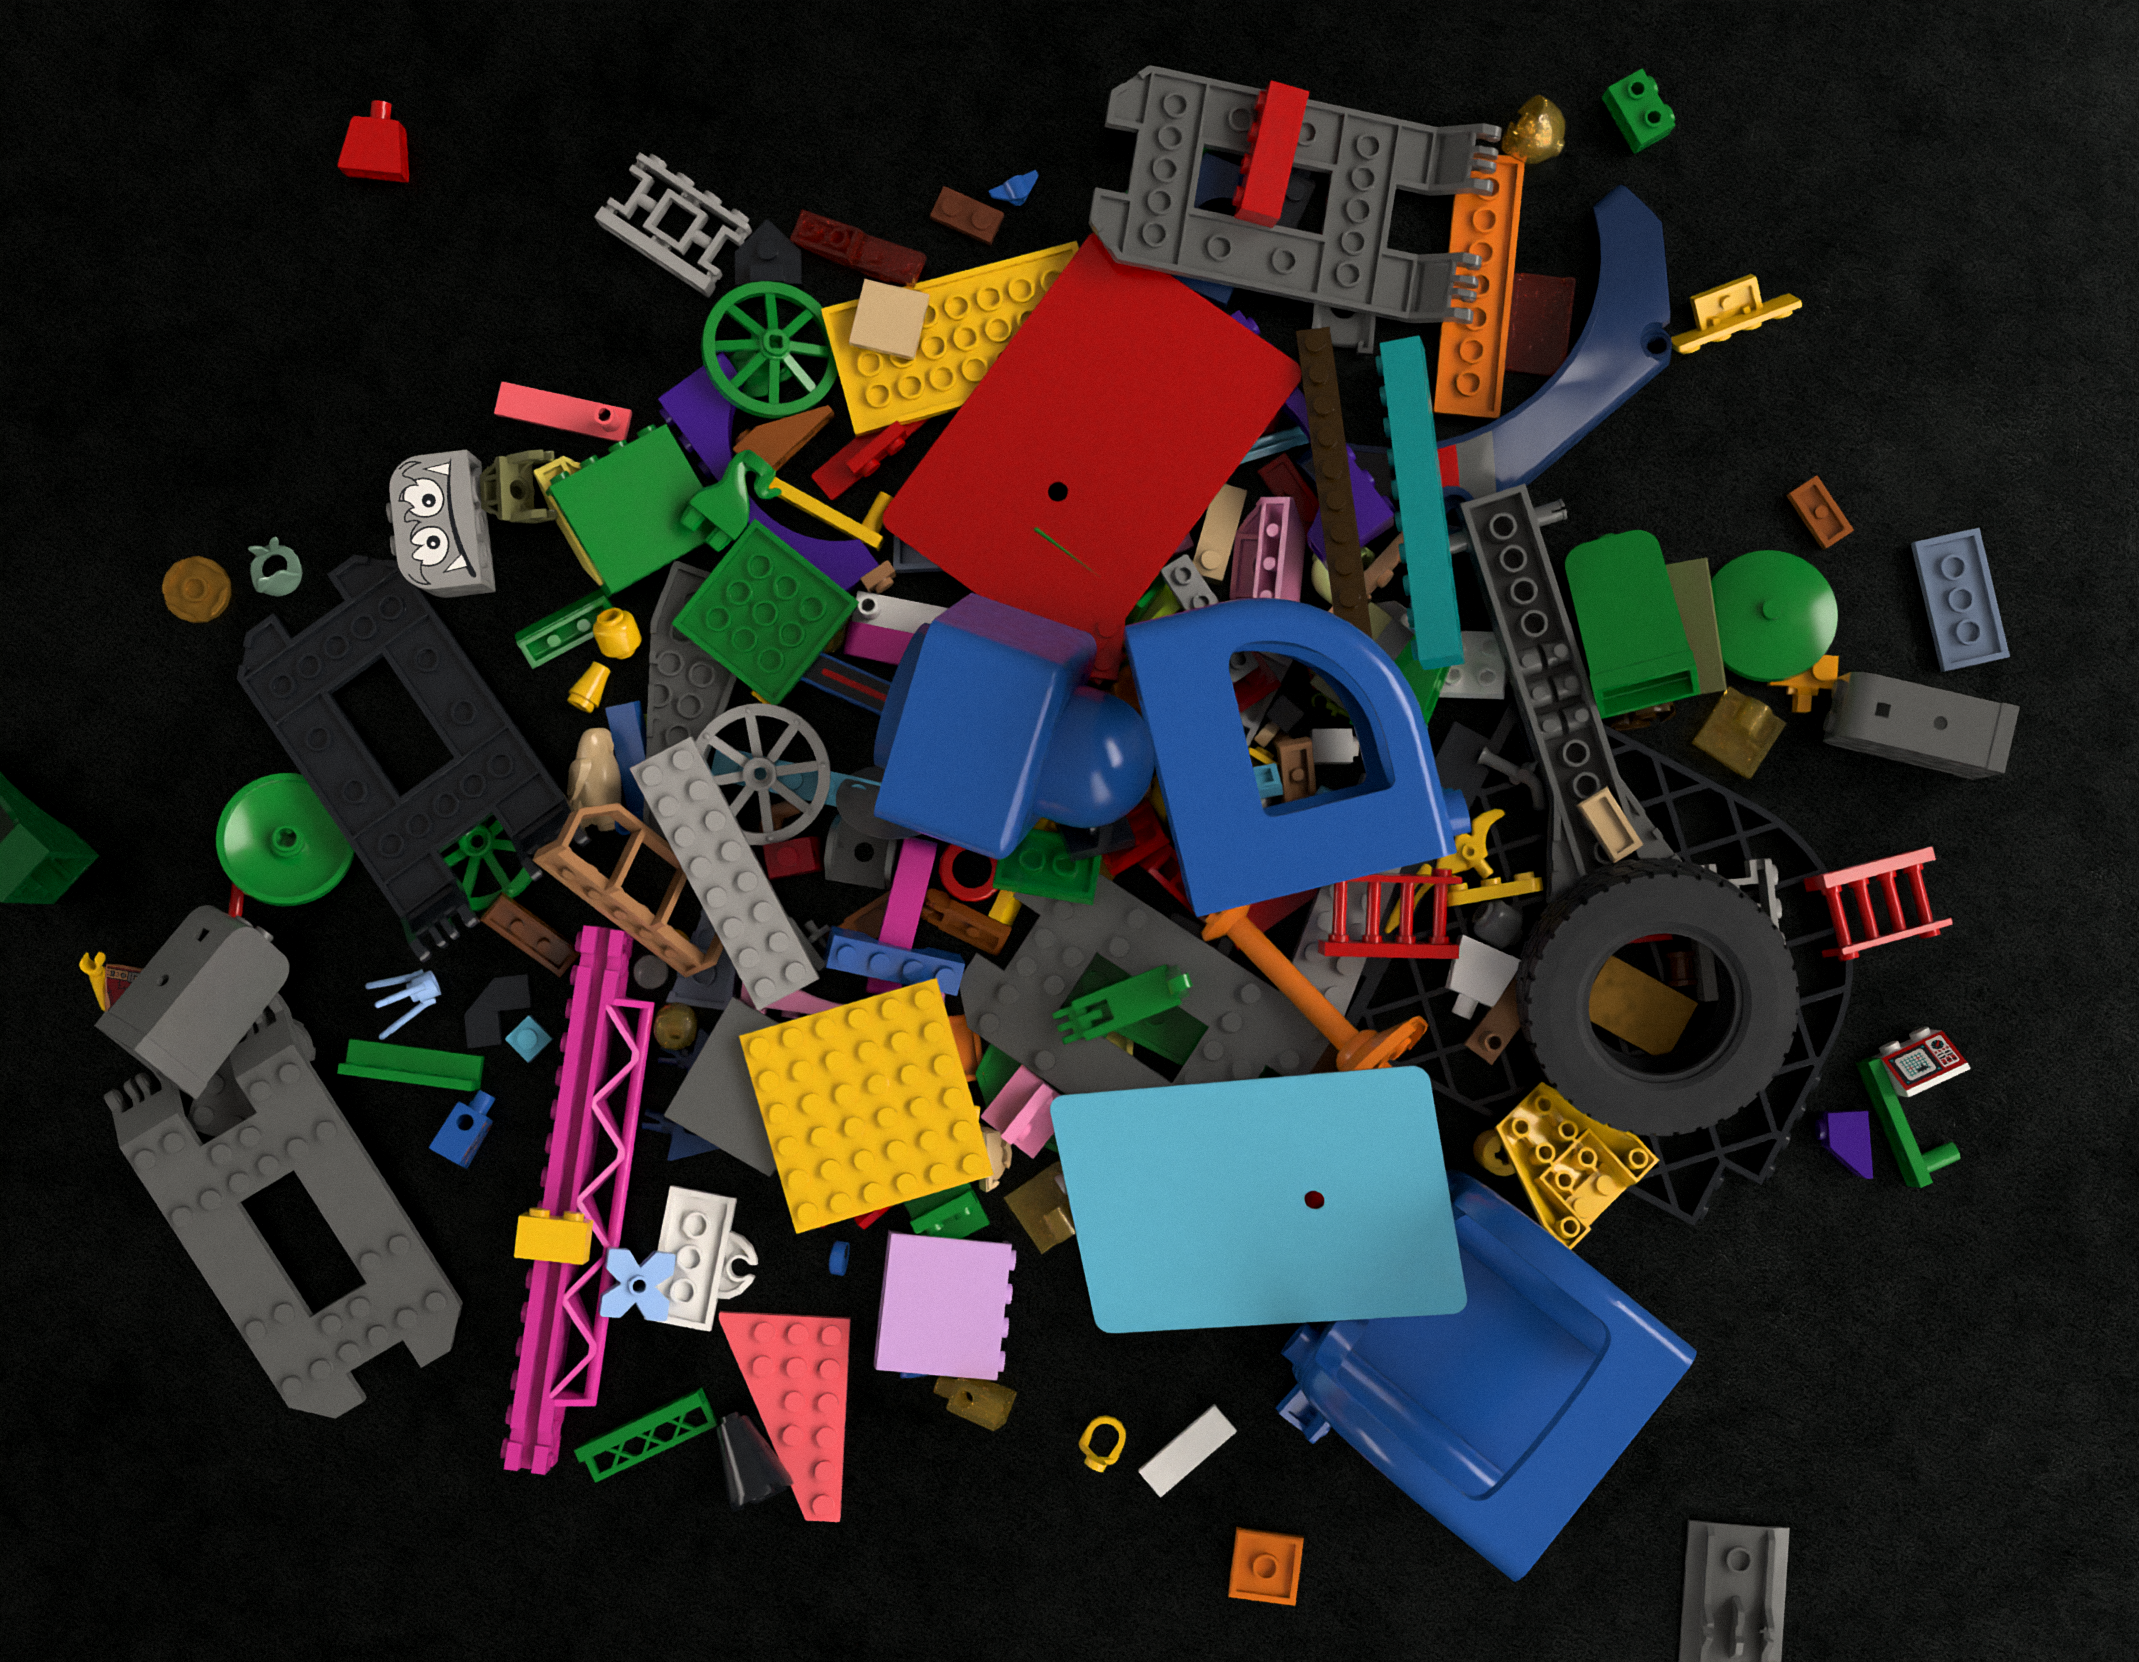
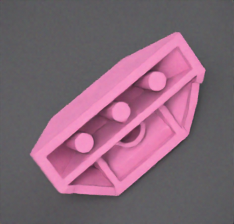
[1229,497,1306,602]

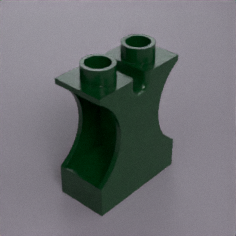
[0,772,99,904]

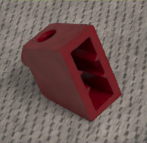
[760,836,825,881]

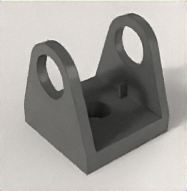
[824,814,901,890]

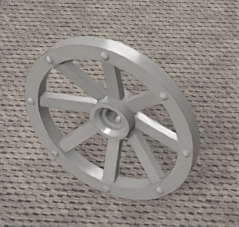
[696,703,831,845]

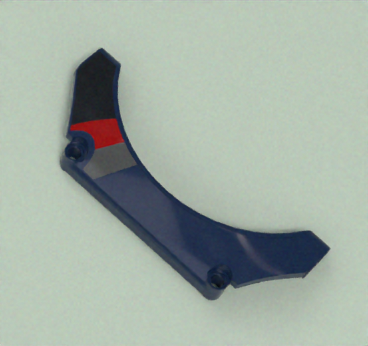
[1294,185,1672,535]

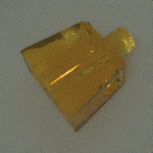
[934,1376,1017,1431]

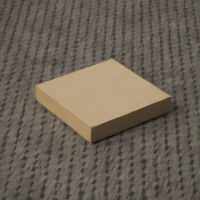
[849,279,930,360]

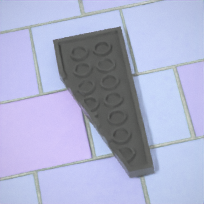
[643,560,738,840]

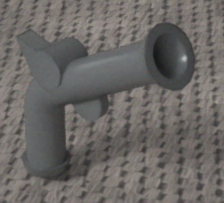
[1477,747,1548,811]

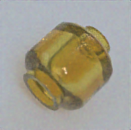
[653,1001,698,1050]

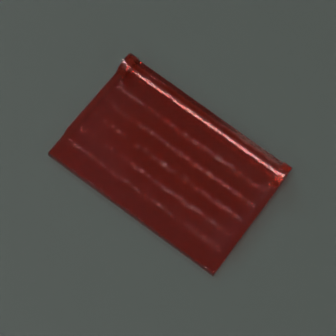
[1504,273,1576,377]

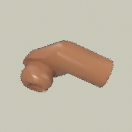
[759,800,801,833]

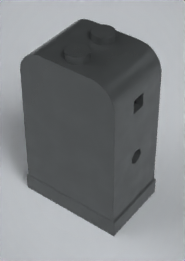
[1823,672,2020,780]
[94,905,289,1099]

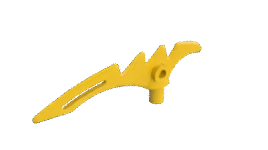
[1384,809,1505,933]

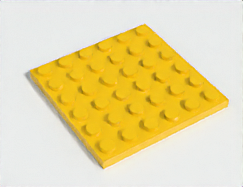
[739,978,994,1234]

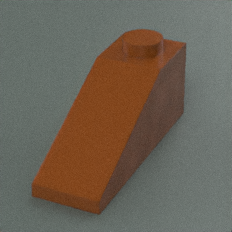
[733,405,836,471]

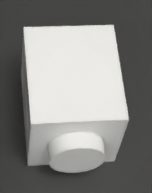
[1309,728,1359,765]

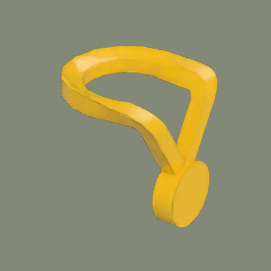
[1079,1415,1126,1472]

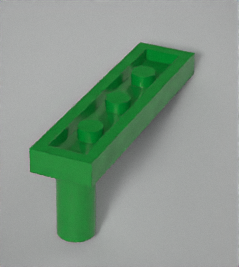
[1855,1058,1960,1188]

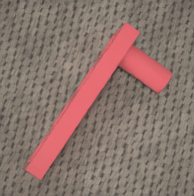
[494,381,633,443]

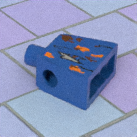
[429,1089,495,1169]

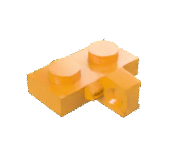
[1767,655,1839,713]

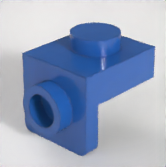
[1276,1383,1331,1444]

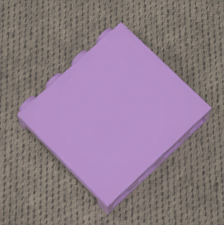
[873,1230,1016,1380]

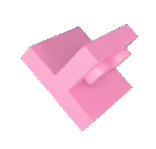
[981,1065,1062,1159]

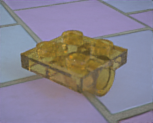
[1692,687,1787,779]
[1004,1159,1076,1254]

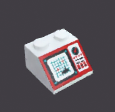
[1871,1027,1970,1097]

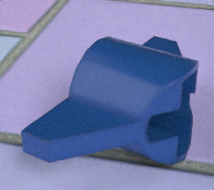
[989,170,1038,206]

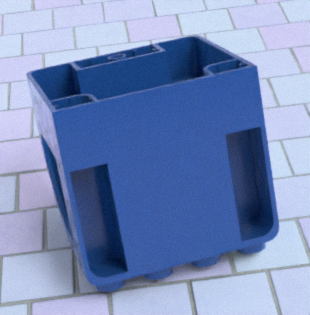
[1123,598,1471,917]
[1281,1169,1697,1582]

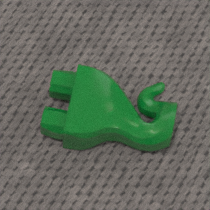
[679,449,782,552]

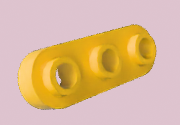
[1447,871,1544,907]

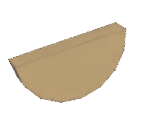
[979,1126,1012,1192]

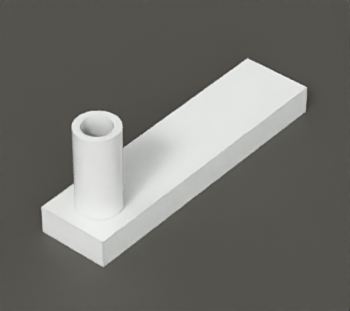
[852,591,949,634]

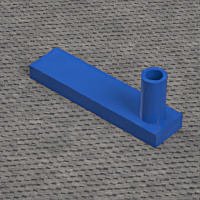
[605,701,647,835]

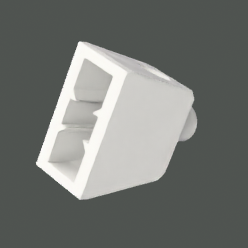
[1445,935,1522,1020]

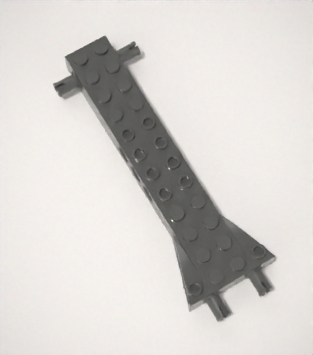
[1448,484,1682,904]

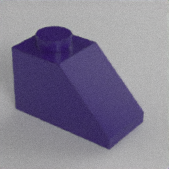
[1815,1109,1873,1179]

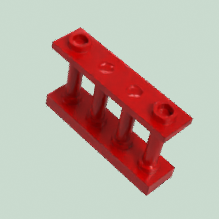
[1803,847,1953,961]
[1318,868,1462,959]

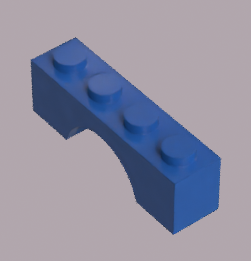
[823,926,965,996]

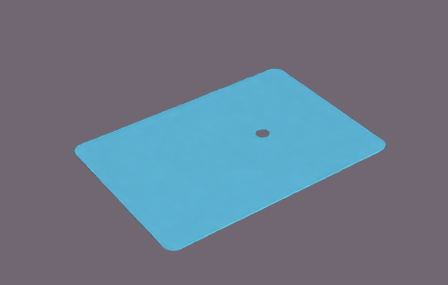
[1050,1066,1467,1333]

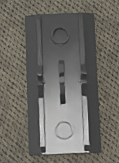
[1678,1519,1790,1662]

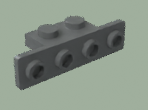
[1159,554,1259,683]

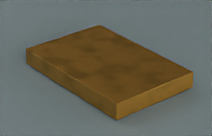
[1589,955,1698,1056]

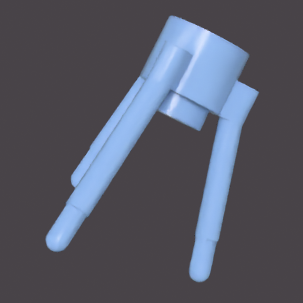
[365,969,441,1040]

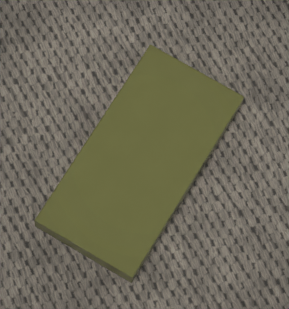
[1666,558,1727,695]

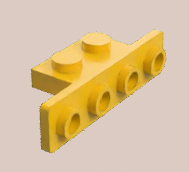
[1671,274,1802,354]

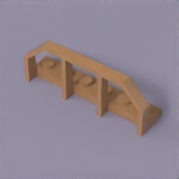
[532,803,724,978]

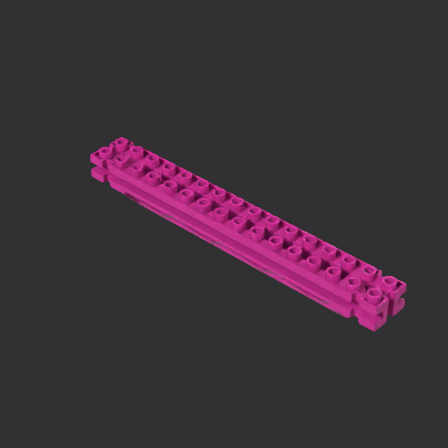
[501,925,655,1475]

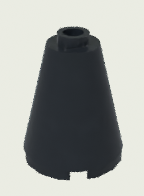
[716,1411,794,1512]

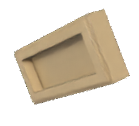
[1576,787,1643,863]

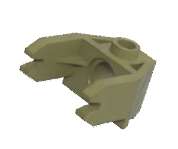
[480,450,557,524]

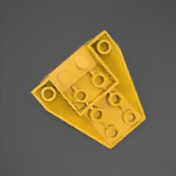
[1494,1082,1659,1249]

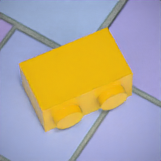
[514,1208,593,1265]

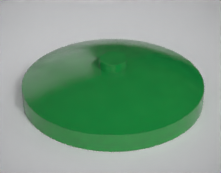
[1711,550,1838,682]
[216,773,355,906]

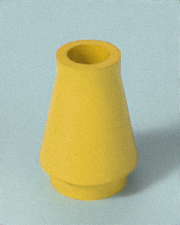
[567,662,611,713]

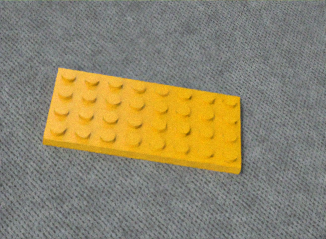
[821,241,1079,437]

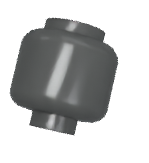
[1472,899,1523,949]

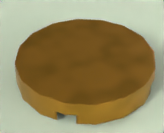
[162,556,231,623]

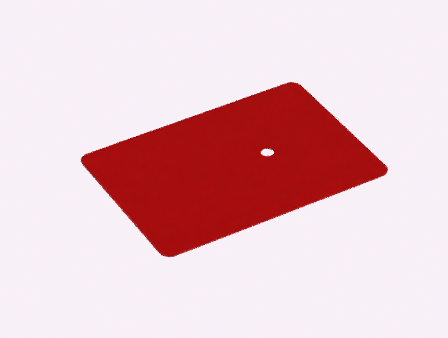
[883,233,1302,652]

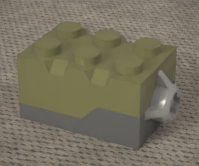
[1309,599,1415,711]

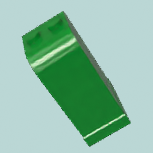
[1565,530,1701,719]

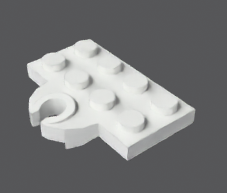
[644,1185,758,1332]

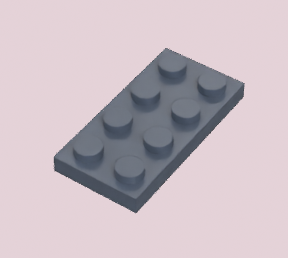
[1911,528,2010,672]

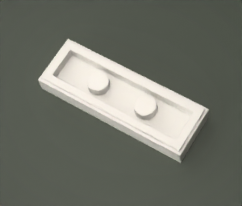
[1138,1404,1237,1498]

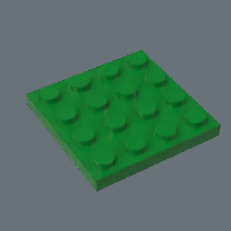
[671,519,859,706]

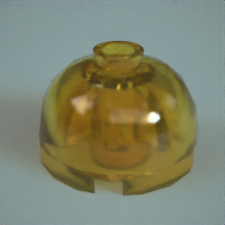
[1501,95,1565,164]

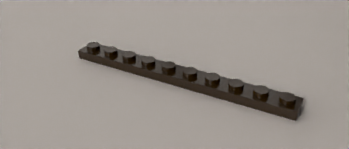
[1296,326,1373,639]

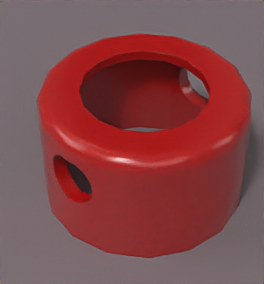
[939,844,999,902]

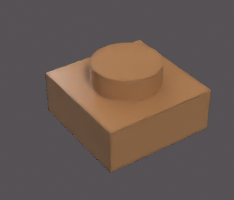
[860,560,896,594]

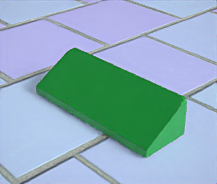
[515,588,613,669]

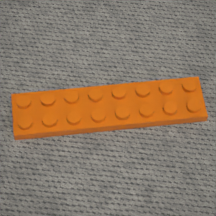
[1432,155,1525,421]

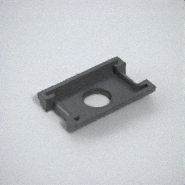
[1312,304,1376,356]

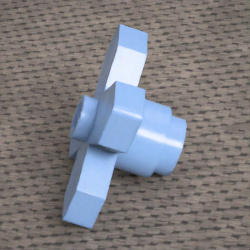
[598,1247,676,1321]

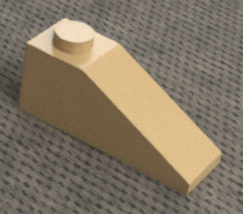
[1193,484,1247,586]

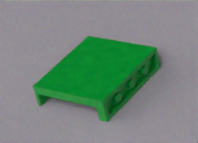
[545,424,715,598]

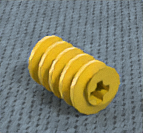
[1473,1129,1516,1176]

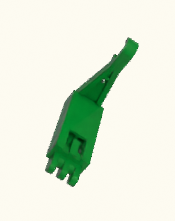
[1051,963,1193,1045]

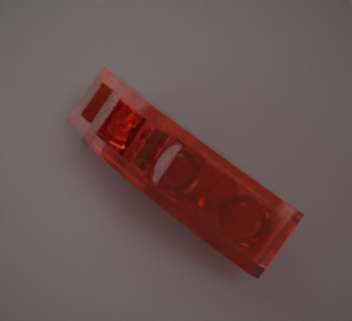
[790,210,927,288]

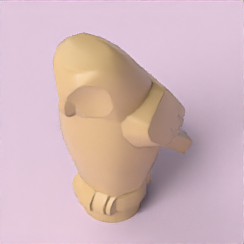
[567,728,625,831]

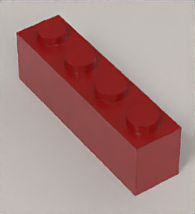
[1232,80,1309,228]

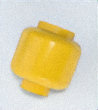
[593,608,642,659]

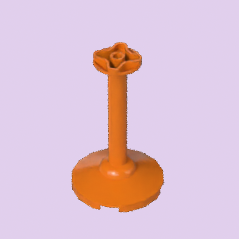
[1201,904,1428,1072]

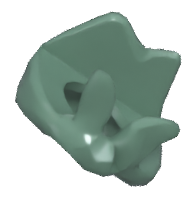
[248,537,303,597]

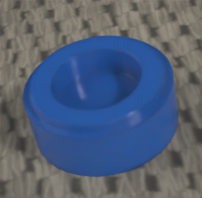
[829,1241,850,1276]

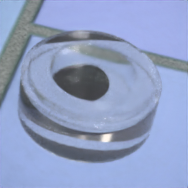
[634,955,669,989]

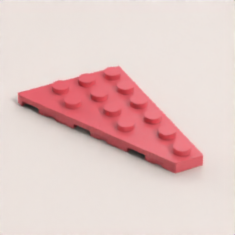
[719,1311,851,1522]

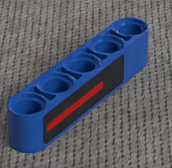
[800,652,891,716]

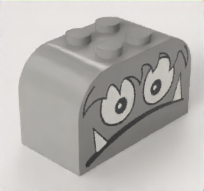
[386,450,496,598]

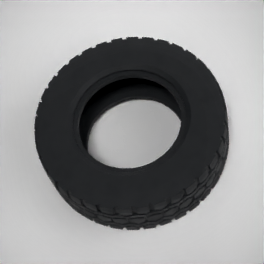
[1515,857,1799,1136]

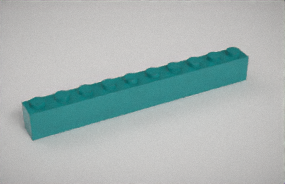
[1376,335,1465,670]

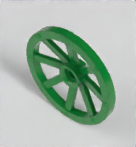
[701,281,838,419]
[445,819,533,911]

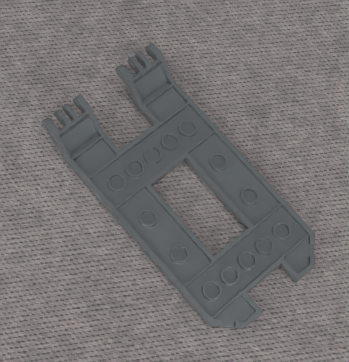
[1088,65,1502,324]
[959,873,1339,1095]
[104,992,463,1418]

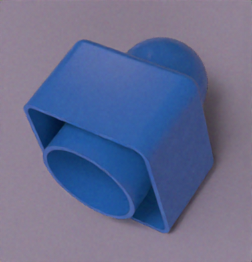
[874,593,1155,860]

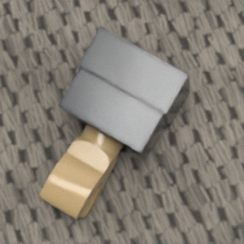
[1254,694,1305,748]

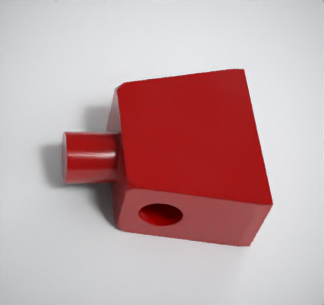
[338,100,409,183]

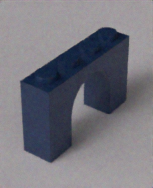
[1170,152,1244,311]

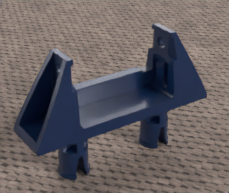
[642,1028,719,1161]

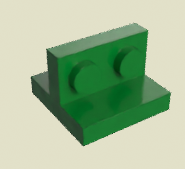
[904,1182,990,1239]

